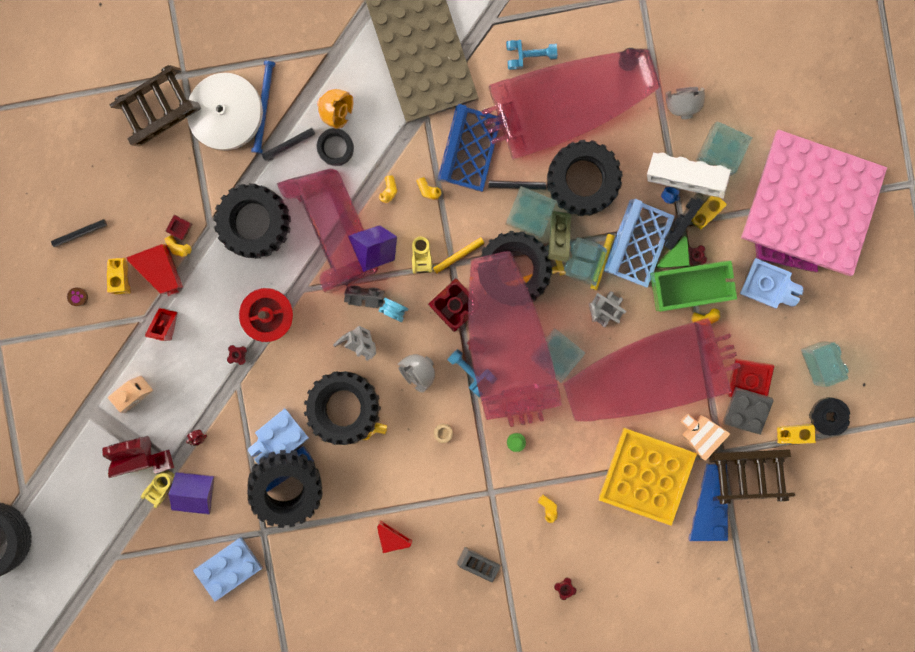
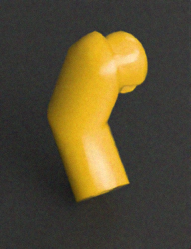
[416,177,442,200]
[362,423,388,440]

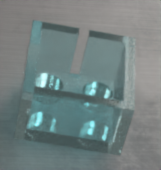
[696,121,753,176]
[505,186,556,239]
[565,237,608,286]
[530,328,585,383]
[801,341,849,387]

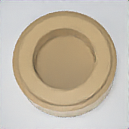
[434,424,453,443]

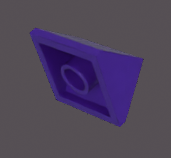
[348,225,397,272]
[168,472,214,514]

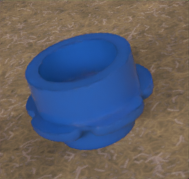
[661,187,680,204]

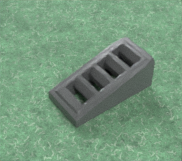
[457,547,501,583]

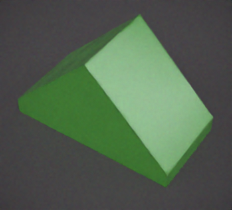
[656,236,689,268]

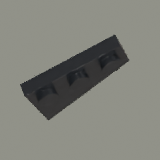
[664,192,704,250]

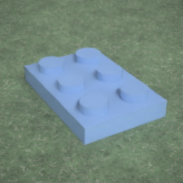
[193,537,263,602]

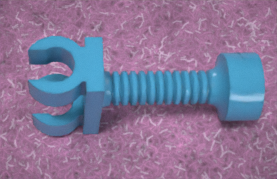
[506,40,558,70]
[447,349,497,398]

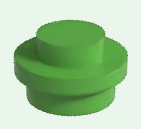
[507,433,526,452]

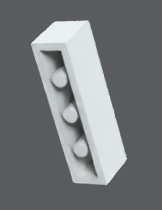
[647,153,731,199]

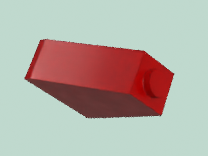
[126,244,183,296]

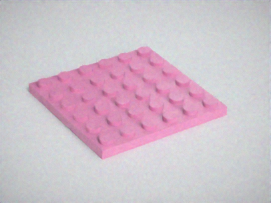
[741,130,887,276]

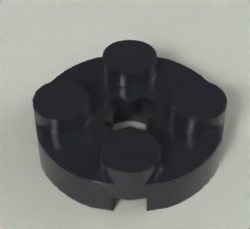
[809,397,851,436]

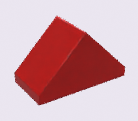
[145,308,178,341]
[377,520,413,553]

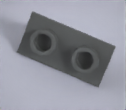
[344,285,385,308]

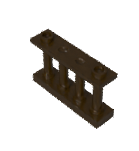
[109,65,201,146]
[709,449,795,504]

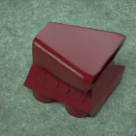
[428,278,482,332]
[102,436,154,478]

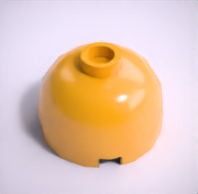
[317,89,354,129]

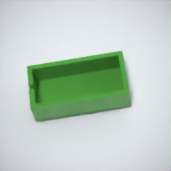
[650,261,737,311]

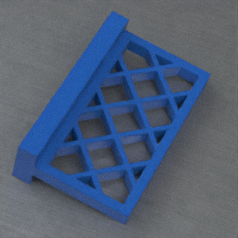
[437,104,502,192]

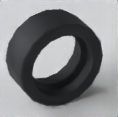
[316,128,354,166]

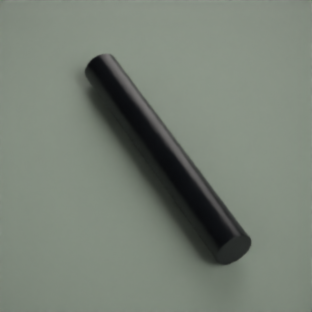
[262,127,315,161]
[488,181,546,190]
[51,219,107,248]

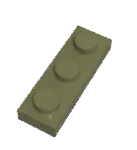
[548,211,571,262]

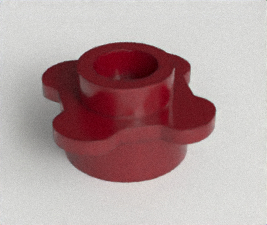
[688,245,707,266]
[227,345,247,365]
[186,429,207,446]
[554,577,577,600]

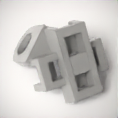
[589,291,627,327]
[333,326,376,361]

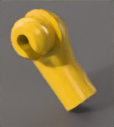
[379,175,397,203]
[164,235,192,257]
[691,308,721,326]
[537,494,558,523]

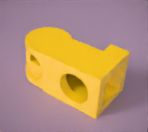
[691,195,727,230]
[107,258,131,295]
[777,424,816,444]

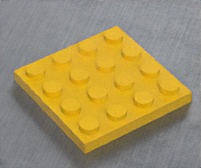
[598,427,697,526]

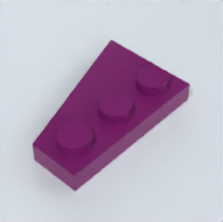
[755,243,818,273]

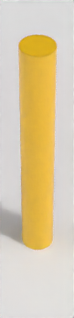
[590,234,615,291]
[433,237,485,274]

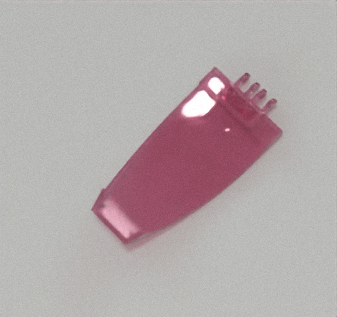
[482,49,661,160]
[468,251,562,427]
[563,317,740,421]

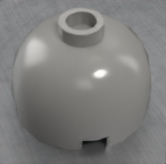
[665,87,705,119]
[398,354,435,393]

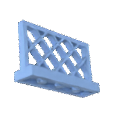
[604,199,675,288]

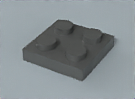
[723,387,774,435]

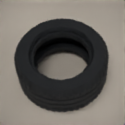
[0,503,32,576]

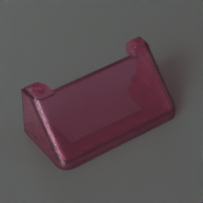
[277,168,379,294]

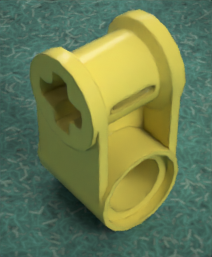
[412,237,432,274]
[140,471,175,508]

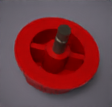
[239,288,293,342]

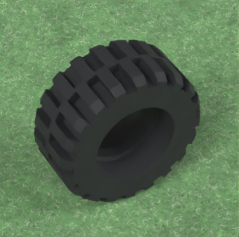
[547,140,623,216]
[213,183,291,259]
[247,450,323,528]

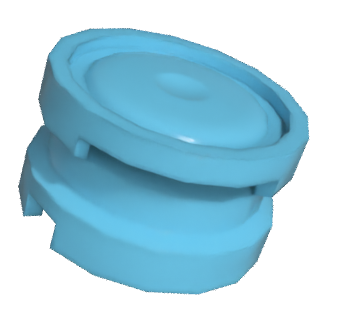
[379,298,409,322]

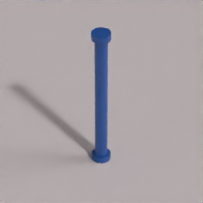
[251,60,276,154]

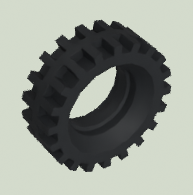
[477,231,552,306]
[304,371,381,445]

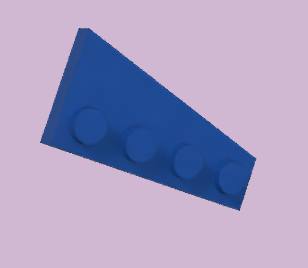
[688,463,728,541]

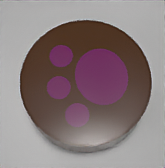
[67,287,88,306]

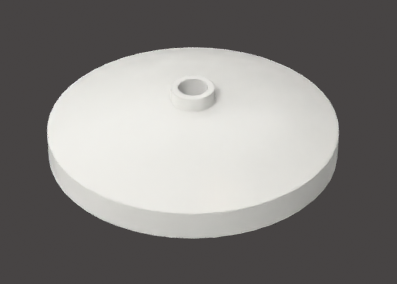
[187,73,263,151]

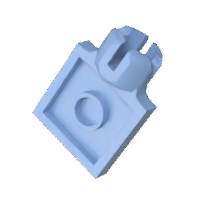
[740,258,803,309]
[248,408,309,464]

